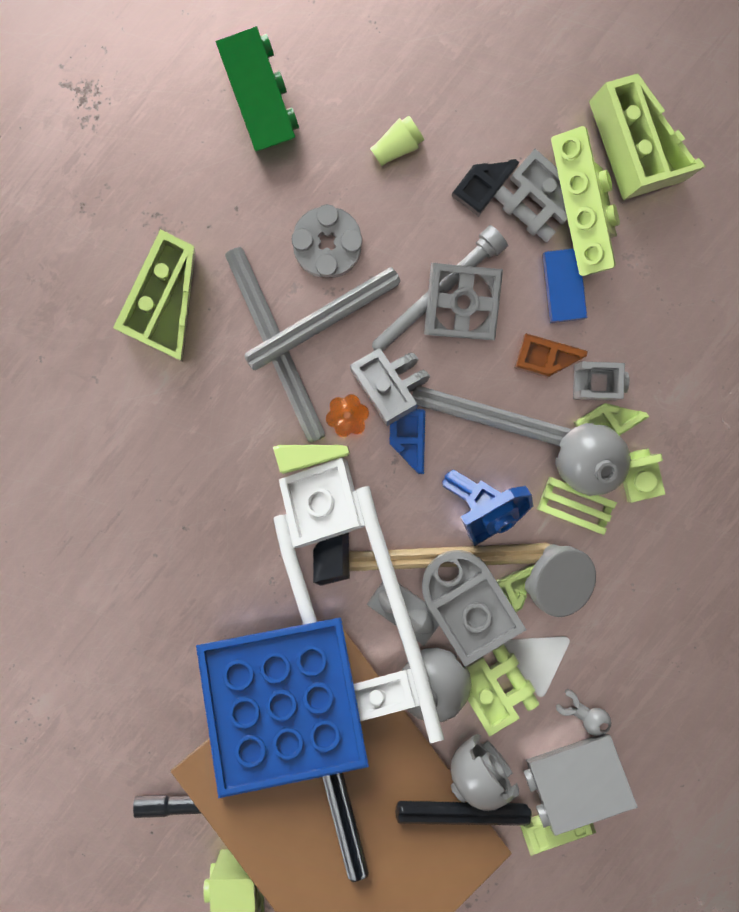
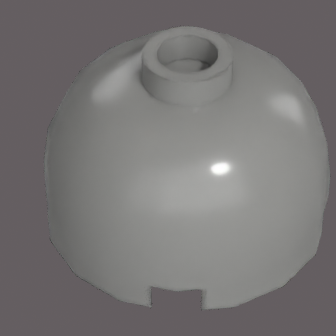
[555,423,631,496]
[402,648,472,722]
[451,734,519,811]

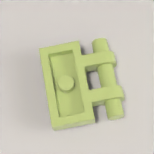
[463,644,539,737]

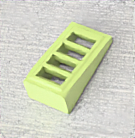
[273,445,350,474]

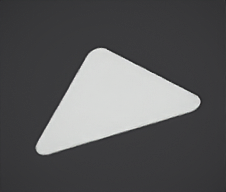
[504,636,570,697]

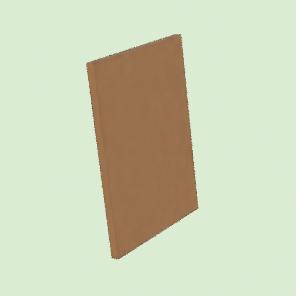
[170,629,512,912]

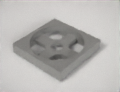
[424,263,503,340]

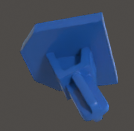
[442,470,533,546]

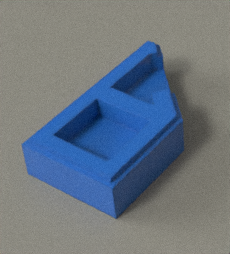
[389,409,425,474]

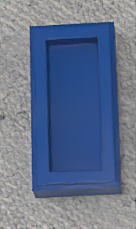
[542,249,587,323]

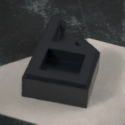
[313,532,350,586]

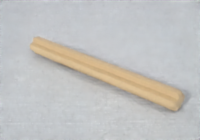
[349,543,550,571]

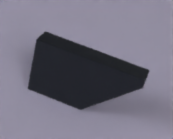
[452,159,520,217]

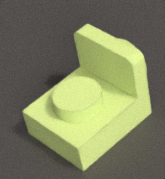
[623,448,666,503]

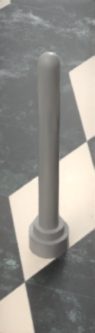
[372,225,508,351]

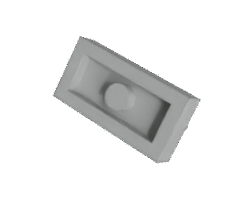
[367,582,439,646]

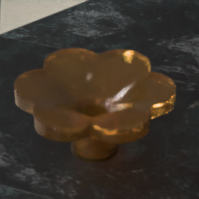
[326,394,369,437]

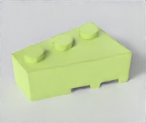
[589,73,705,200]
[113,229,195,361]

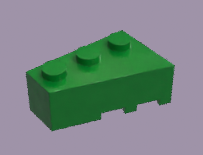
[215,26,299,152]

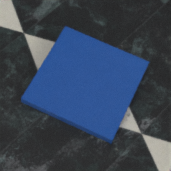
[196,617,369,798]

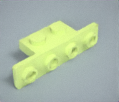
[551,126,620,276]

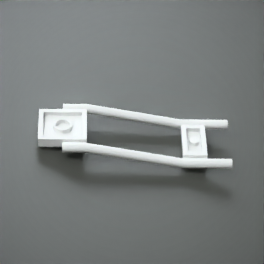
[273,457,444,743]

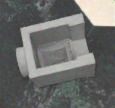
[573,361,630,401]

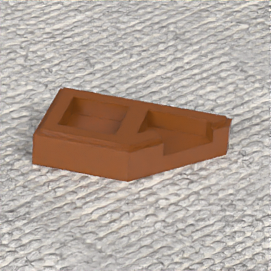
[514,333,588,378]

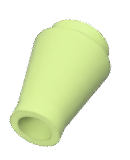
[370,116,424,166]

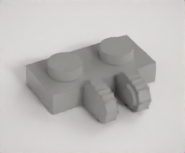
[350,348,430,426]

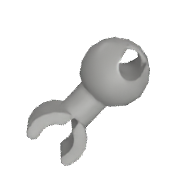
[556,689,611,736]

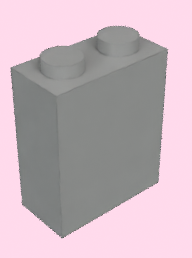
[523,734,638,836]

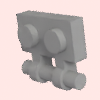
[494,149,568,243]

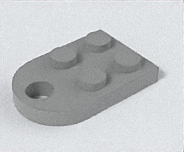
[422,550,526,667]

